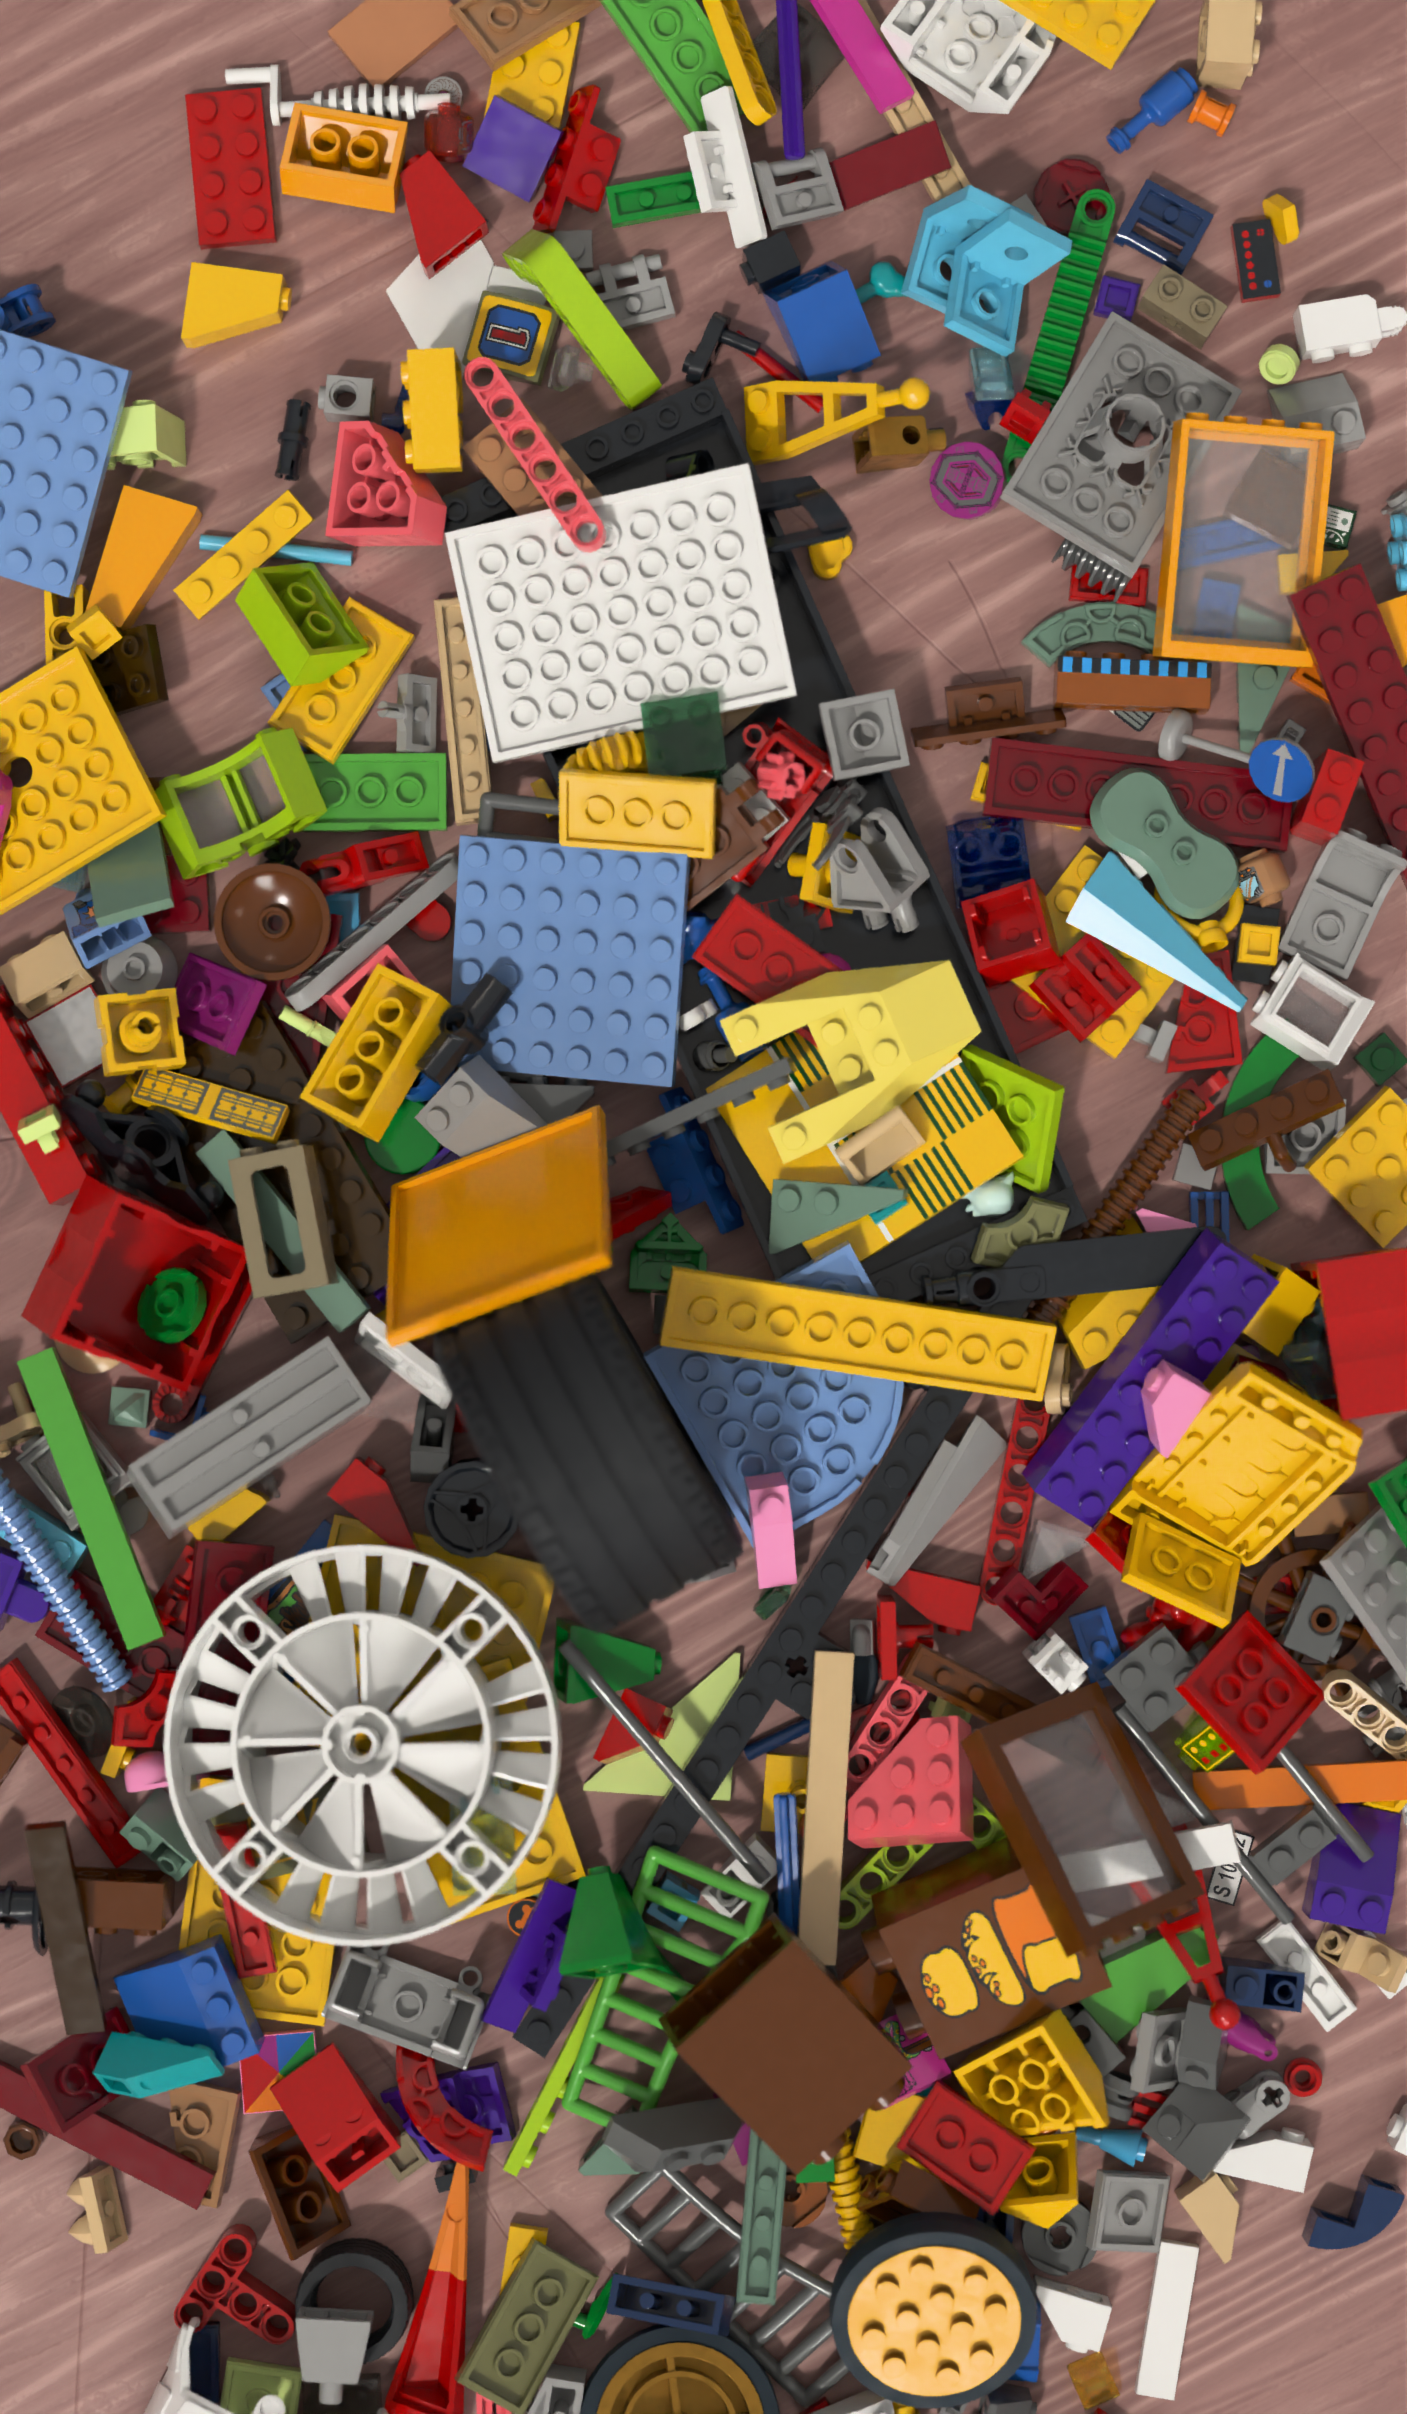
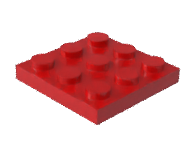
[1175,1610,1325,1775]

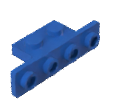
[646,1087,744,1235]

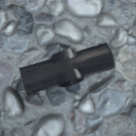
[415,973,512,1086]

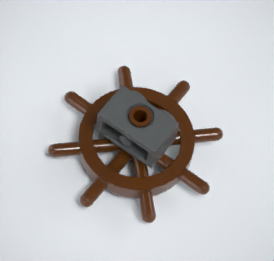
[1236,1522,1382,1696]

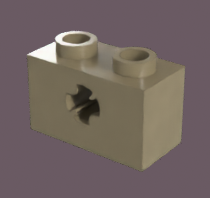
[1137,264,1228,350]

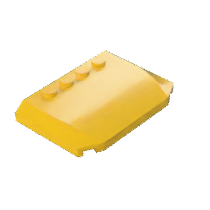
[1109,1362,1363,1567]

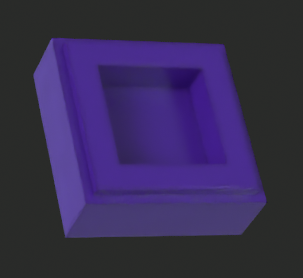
[1093,275,1140,322]

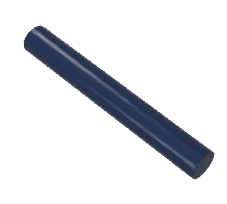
[743,1709,853,1761]

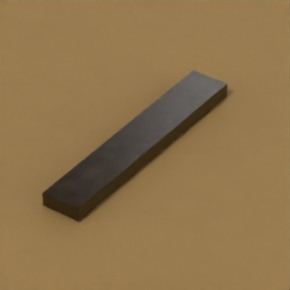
[24,1820,107,2035]

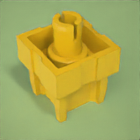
[94,988,186,1077]

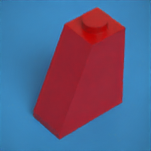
[399,150,489,280]

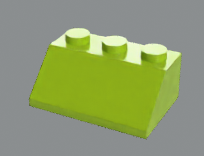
[235,562,369,687]

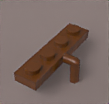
[1187,1069,1346,1172]

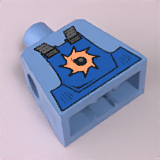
[63,888,152,970]

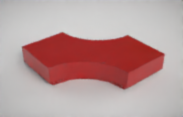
[111,1668,178,1748]

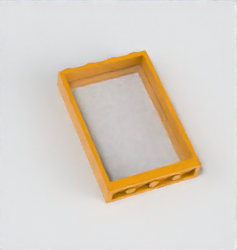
[1153,412,1335,668]

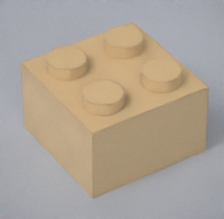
[1195,0,1262,90]

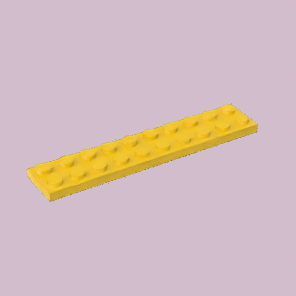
[659,1266,1057,1402]

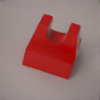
[999,388,1051,445]

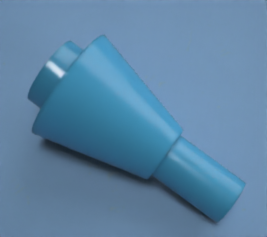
[1076,2126,1148,2168]

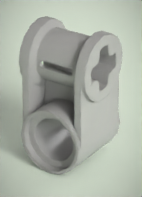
[1224,2069,1290,2141]

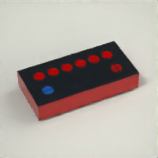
[1230,219,1281,303]

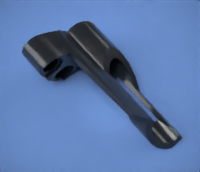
[665,450,853,554]

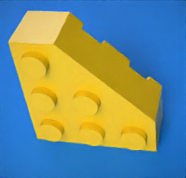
[401,348,463,474]

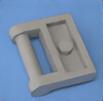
[751,147,844,231]

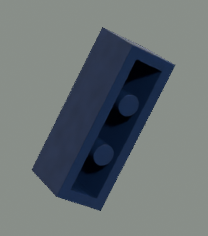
[606,2273,735,2336]

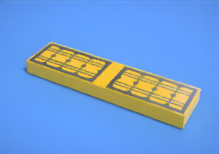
[131,1069,290,1145]

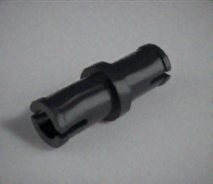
[275,399,311,481]

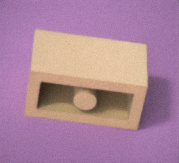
[0,931,95,1019]

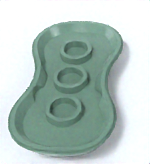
[1090,768,1239,919]

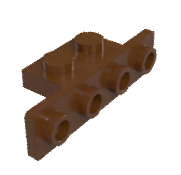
[911,677,1067,750]

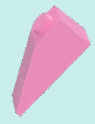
[744,1472,797,1589]

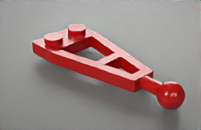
[1125,1818,1241,2030]

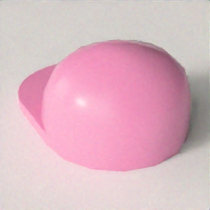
[124,1751,210,1792]

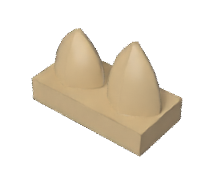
[67,2165,128,2254]

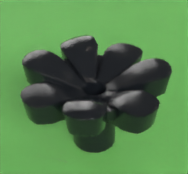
[262,837,301,870]

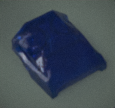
[946,816,1031,908]

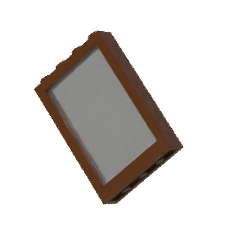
[961,1681,1205,1958]

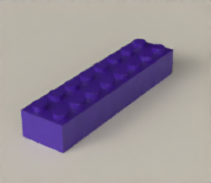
[1022,1227,1279,1528]

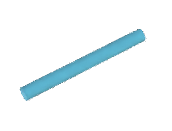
[199,534,353,566]

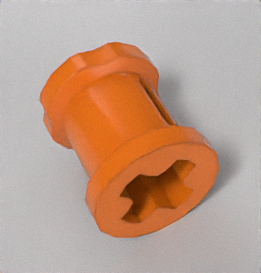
[1187,89,1236,138]

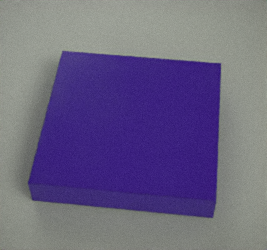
[463,95,565,203]

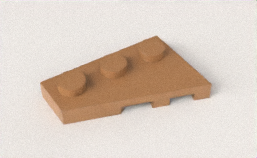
[169,2082,242,2208]

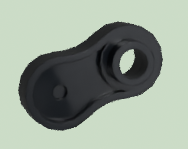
[682,311,761,385]

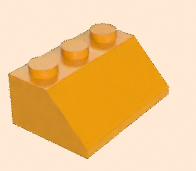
[280,102,408,213]

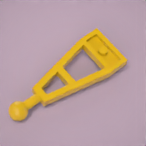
[744,377,930,465]

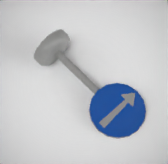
[1158,708,1315,803]

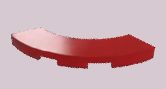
[395,2045,493,2172]

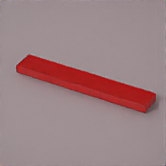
[0,1658,141,1869]

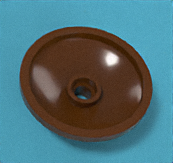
[214,864,331,981]

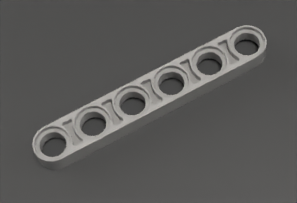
[284,852,459,1011]

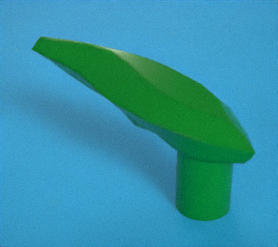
[573,2273,619,2339]

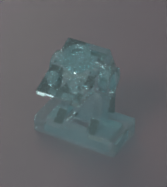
[1281,1298,1337,1400]

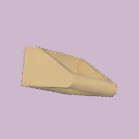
[834,1105,926,1186]

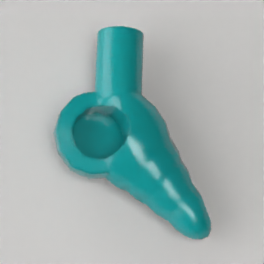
[855,261,907,304]

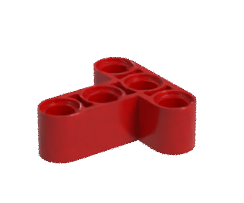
[174,2224,296,2345]

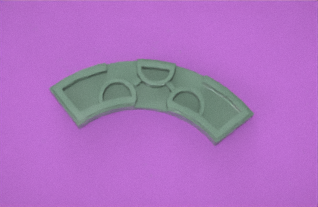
[1021,602,1183,668]

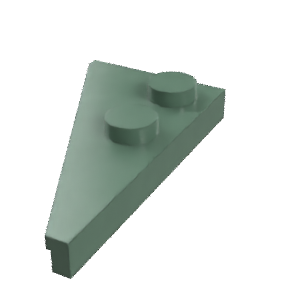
[1235,604,1291,754]
[769,1179,908,1254]

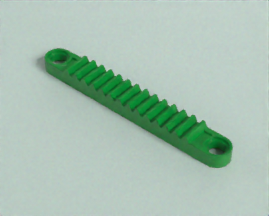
[1001,189,1116,485]

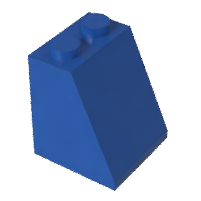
[762,261,881,382]

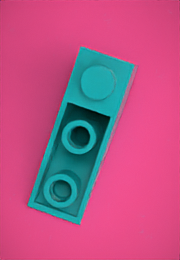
[93,2031,225,2098]

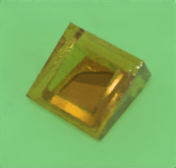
[1067,2351,1120,2410]

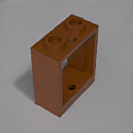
[856,2159,980,2223]

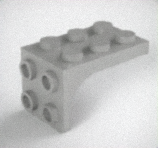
[1278,828,1407,981]

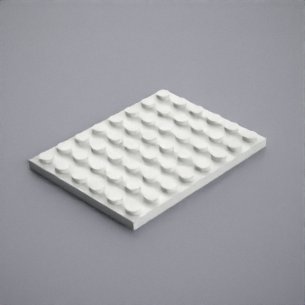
[445,463,798,763]

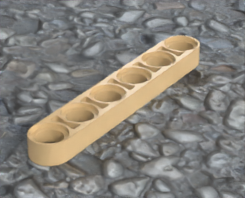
[1321,1669,1407,1759]

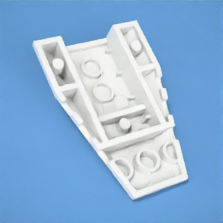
[880,0,1056,114]

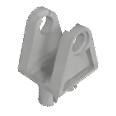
[830,807,930,933]

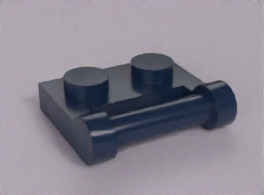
[1113,179,1214,275]

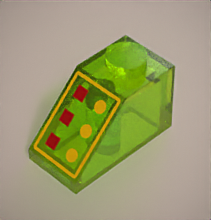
[1174,1715,1235,1773]

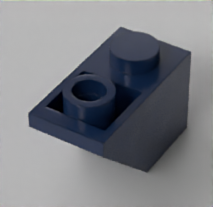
[1219,1956,1305,2012]

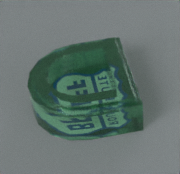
[753,1585,792,1620]

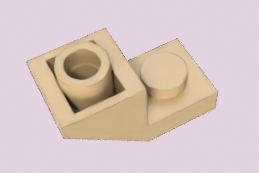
[1313,1922,1407,1993]

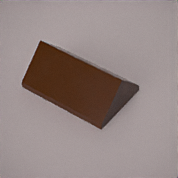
[248,2124,352,2261]

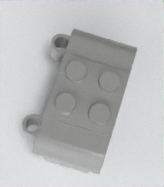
[321,1944,491,2070]

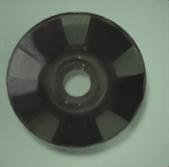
[52,1686,113,1758]

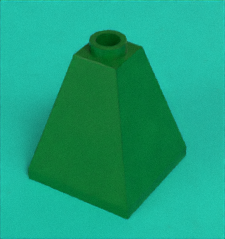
[553,1617,662,1704]
[559,1866,663,1979]

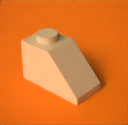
[1174,2172,1240,2264]

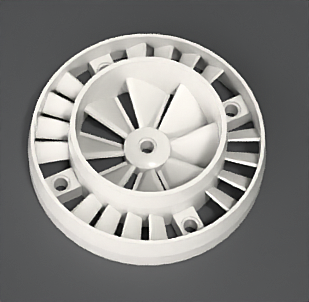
[164,1544,562,1946]

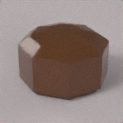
[3,2119,44,2160]

